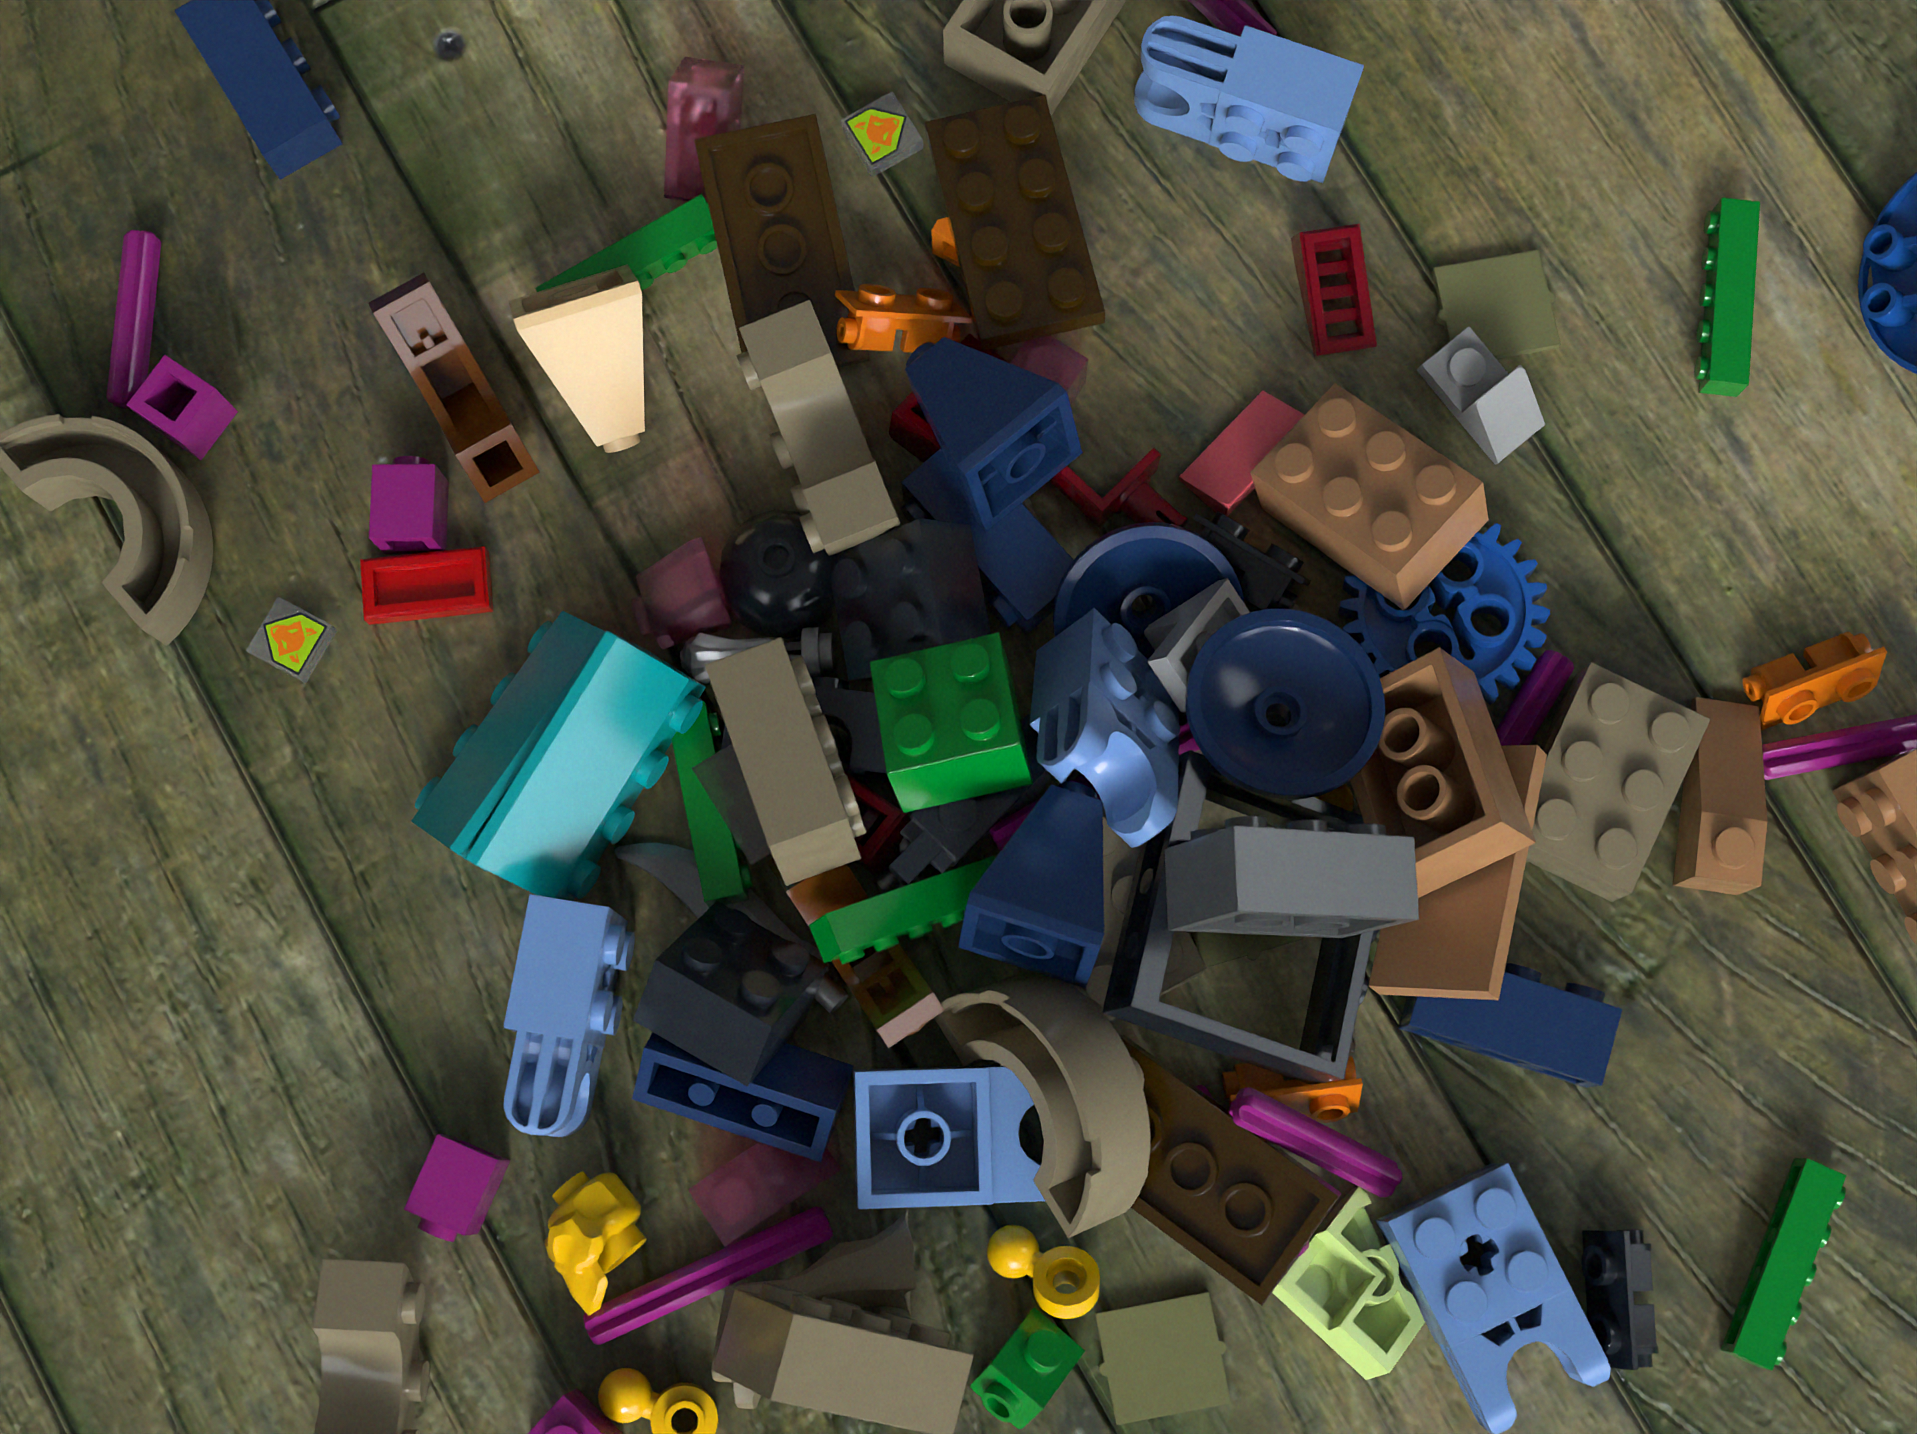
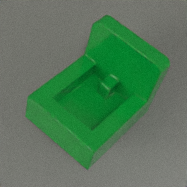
[970,1307,1085,1429]

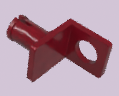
[1049,448,1189,528]

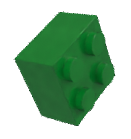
[870,632,1033,813]

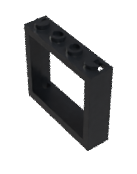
[1102,750,1379,1085]

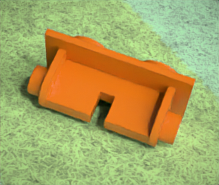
[835,284,972,353]
[1742,632,1887,731]
[1222,1056,1363,1123]

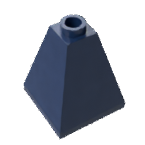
[905,337,1082,532]
[958,781,1104,988]

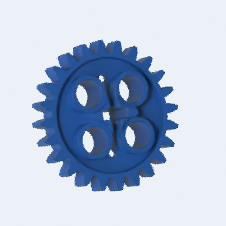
[1339,523,1550,705]

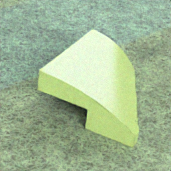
[1272,1186,1425,1380]

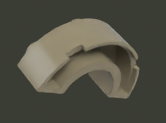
[736,300,901,556]
[0,414,213,646]
[934,972,1150,1238]
[312,1259,430,1434]

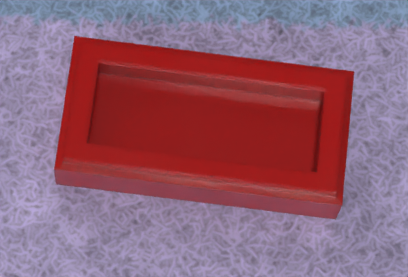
[360,546,494,625]

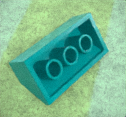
[411,611,605,872]
[466,630,706,901]

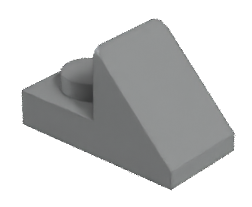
[1416,327,1545,465]
[1144,578,1250,712]

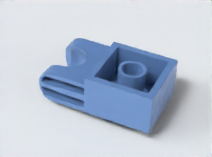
[1134,16,1364,183]
[1030,608,1180,848]
[503,894,635,1137]
[853,1065,1045,1209]
[1375,1163,1611,1434]

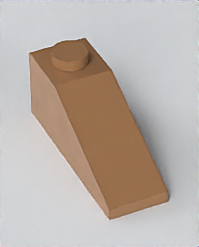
[1673,697,1767,895]

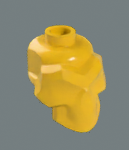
[545,1171,647,1316]

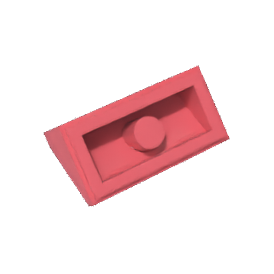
[1178,390,1304,516]

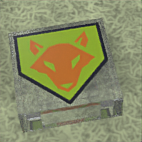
[840,91,924,178]
[246,597,337,684]

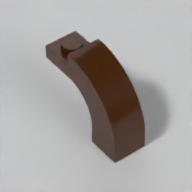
[368,273,540,503]
[767,858,944,1048]

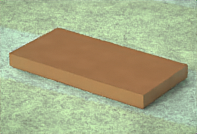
[1368,745,1547,1000]

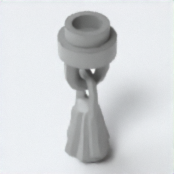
[680,627,835,684]

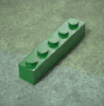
[535,194,718,292]
[1694,197,1760,397]
[671,701,754,908]
[809,856,995,965]
[1720,1158,1847,1371]

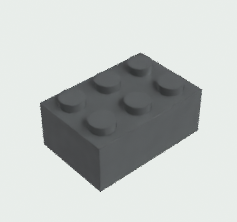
[1165,816,1419,938]

